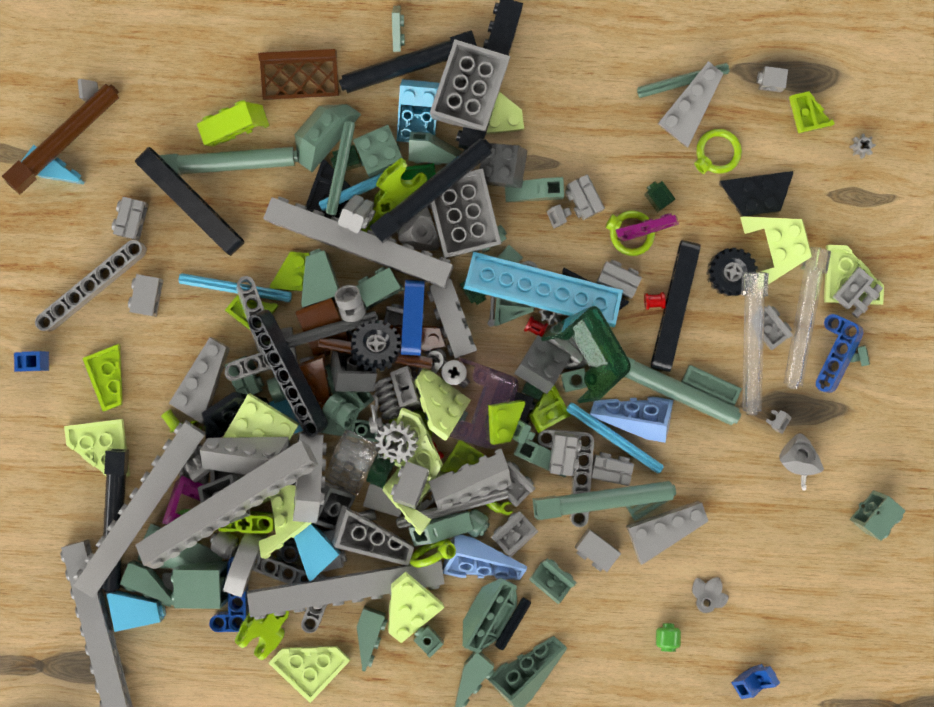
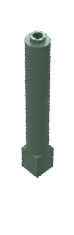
[160,147,298,176]
[605,351,741,426]
[532,481,676,520]

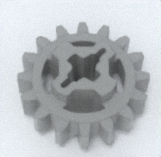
[375,421,418,464]

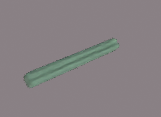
[637,63,730,98]
[326,121,355,215]

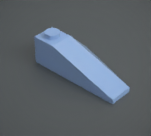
[590,397,673,443]
[442,534,527,580]

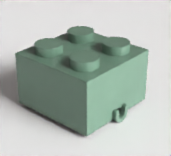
[353,125,403,178]
[356,267,404,310]
[850,490,906,541]

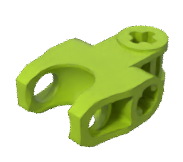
[374,158,427,216]
[218,511,275,533]
[235,611,289,660]

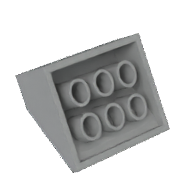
[430,40,511,131]
[431,168,501,259]

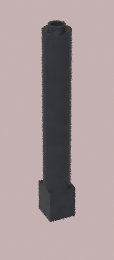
[339,30,477,94]
[370,138,492,244]
[101,448,129,593]

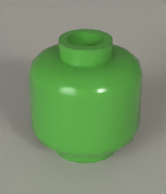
[656,623,681,652]

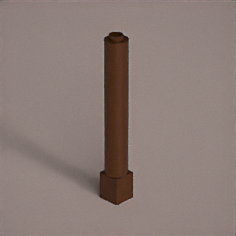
[2,84,119,195]

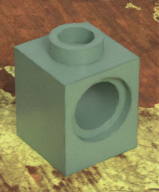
[561,368,591,392]

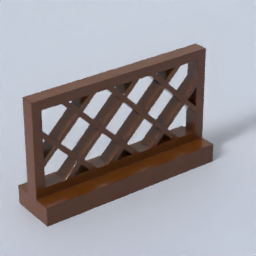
[258,49,339,100]

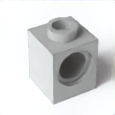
[757,66,788,92]

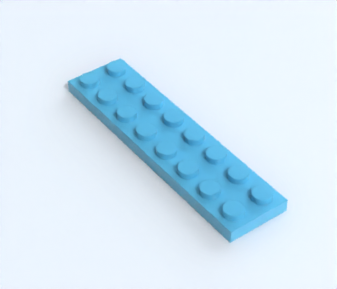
[464,252,623,327]

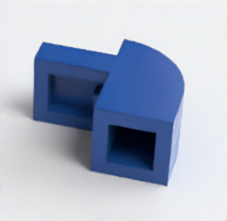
[14,351,49,372]
[731,664,780,699]

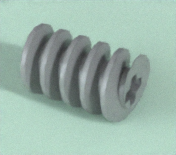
[442,360,467,385]
[374,377,401,420]

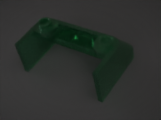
[540,306,631,403]

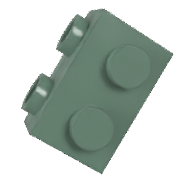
[529,558,577,604]

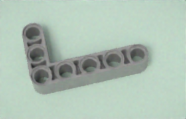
[225,276,271,381]
[537,429,594,527]
[253,553,328,633]

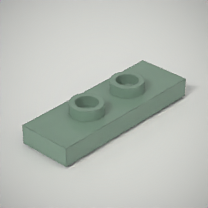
[681,365,742,406]

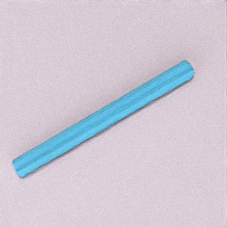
[178,273,292,302]
[566,403,664,474]

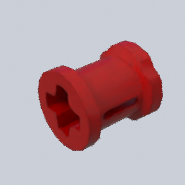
[644,292,666,310]
[524,316,548,337]

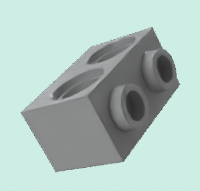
[390,366,422,411]

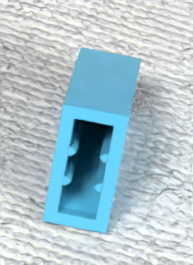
[294,523,341,582]
[107,590,166,632]

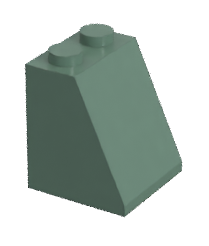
[301,249,340,308]
[171,561,228,609]

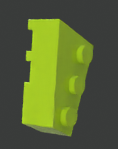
[197,100,270,146]

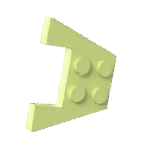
[740,216,812,289]
[382,468,446,535]
[259,485,311,559]

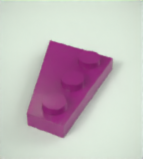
[616,213,679,242]

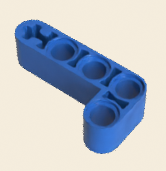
[401,280,425,356]
[816,314,864,393]
[209,555,249,632]

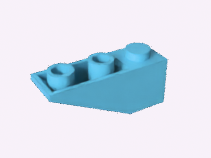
[21,145,85,184]

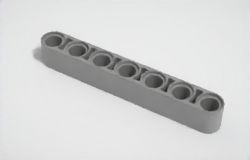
[35,240,146,331]

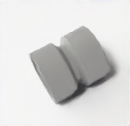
[334,285,366,322]

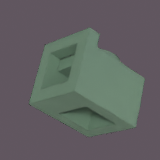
[414,625,444,658]

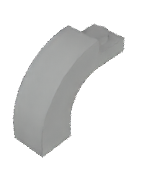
[223,533,267,597]

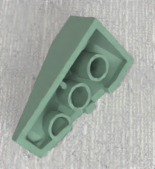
[138,524,223,569]
[488,636,567,707]

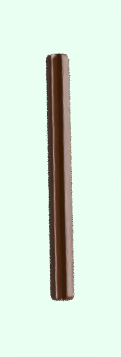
[318,337,433,369]

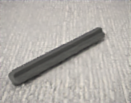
[285,311,378,348]

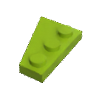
[82,344,123,412]

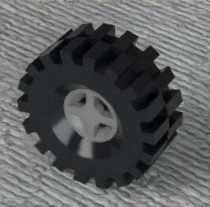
[707,248,758,297]
[350,320,401,372]

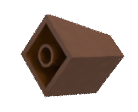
[295,298,351,357]

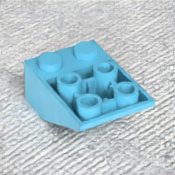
[396,79,440,142]

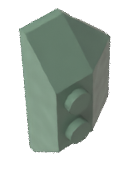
[294,104,361,172]
[462,578,517,653]

